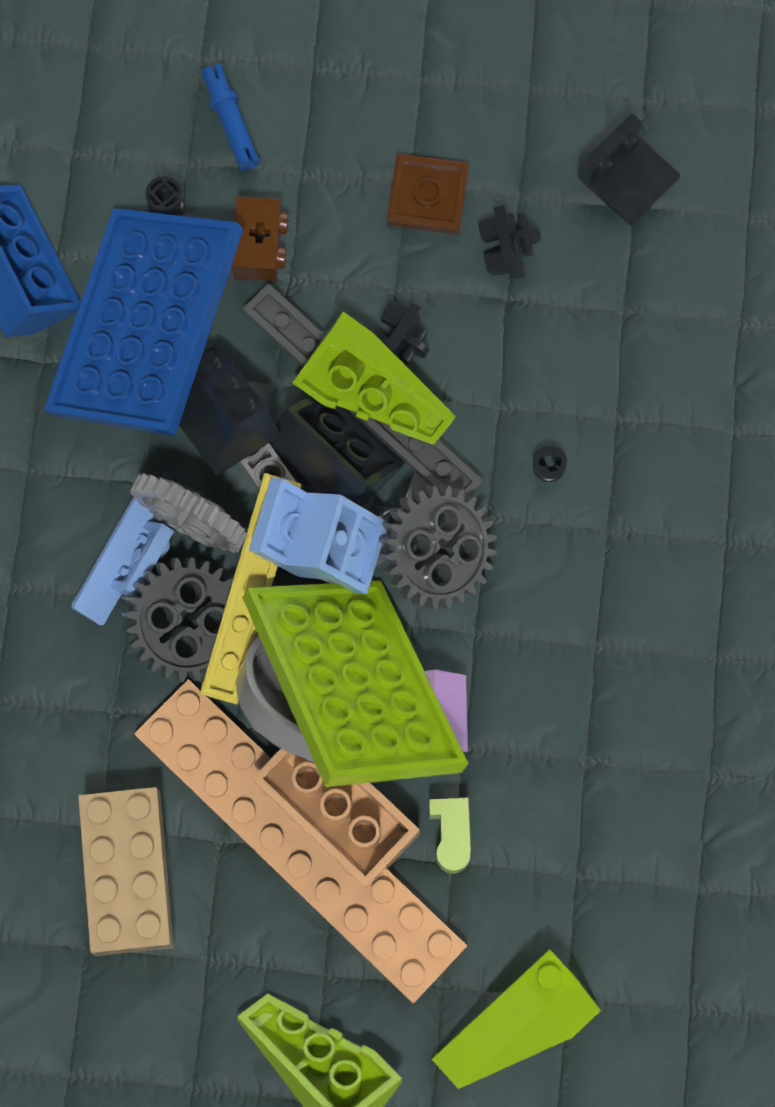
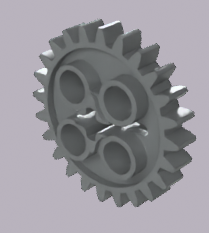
[379,485,497,609]
[122,558,233,682]

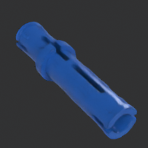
[201,64,261,171]

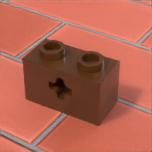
[231,197,288,281]

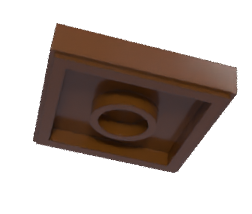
[387,153,469,235]

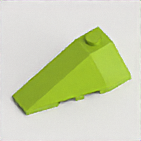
[292,312,456,445]
[432,950,601,1089]
[237,994,402,1107]

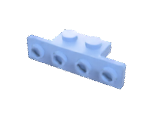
[71,498,174,625]

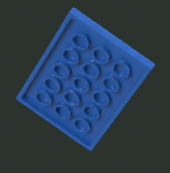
[44,208,244,436]

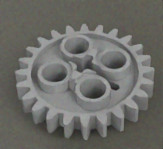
[130,474,248,553]

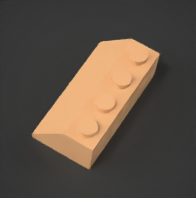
[252,749,420,888]

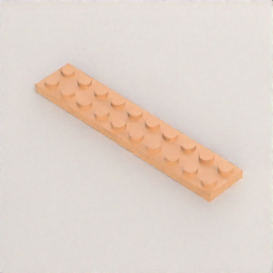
[135,679,467,1004]

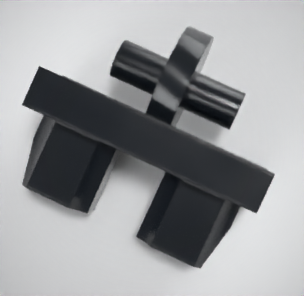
[478,205,541,279]
[372,301,430,364]

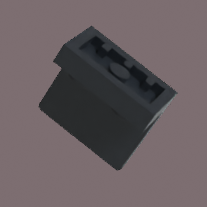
[578,113,680,225]

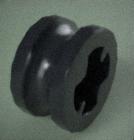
[533,445,567,483]

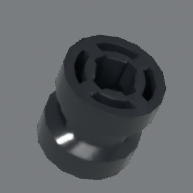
[145,176,185,216]

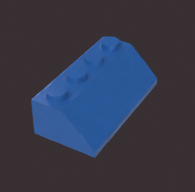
[0,185,81,337]

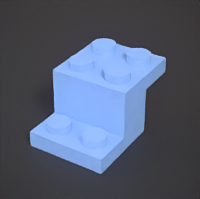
[249,478,388,594]

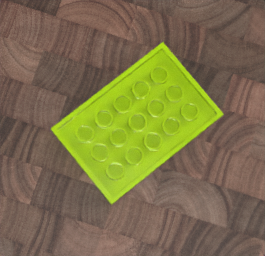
[243,581,468,787]

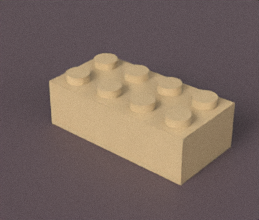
[78,787,174,956]

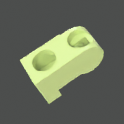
[429,798,471,874]

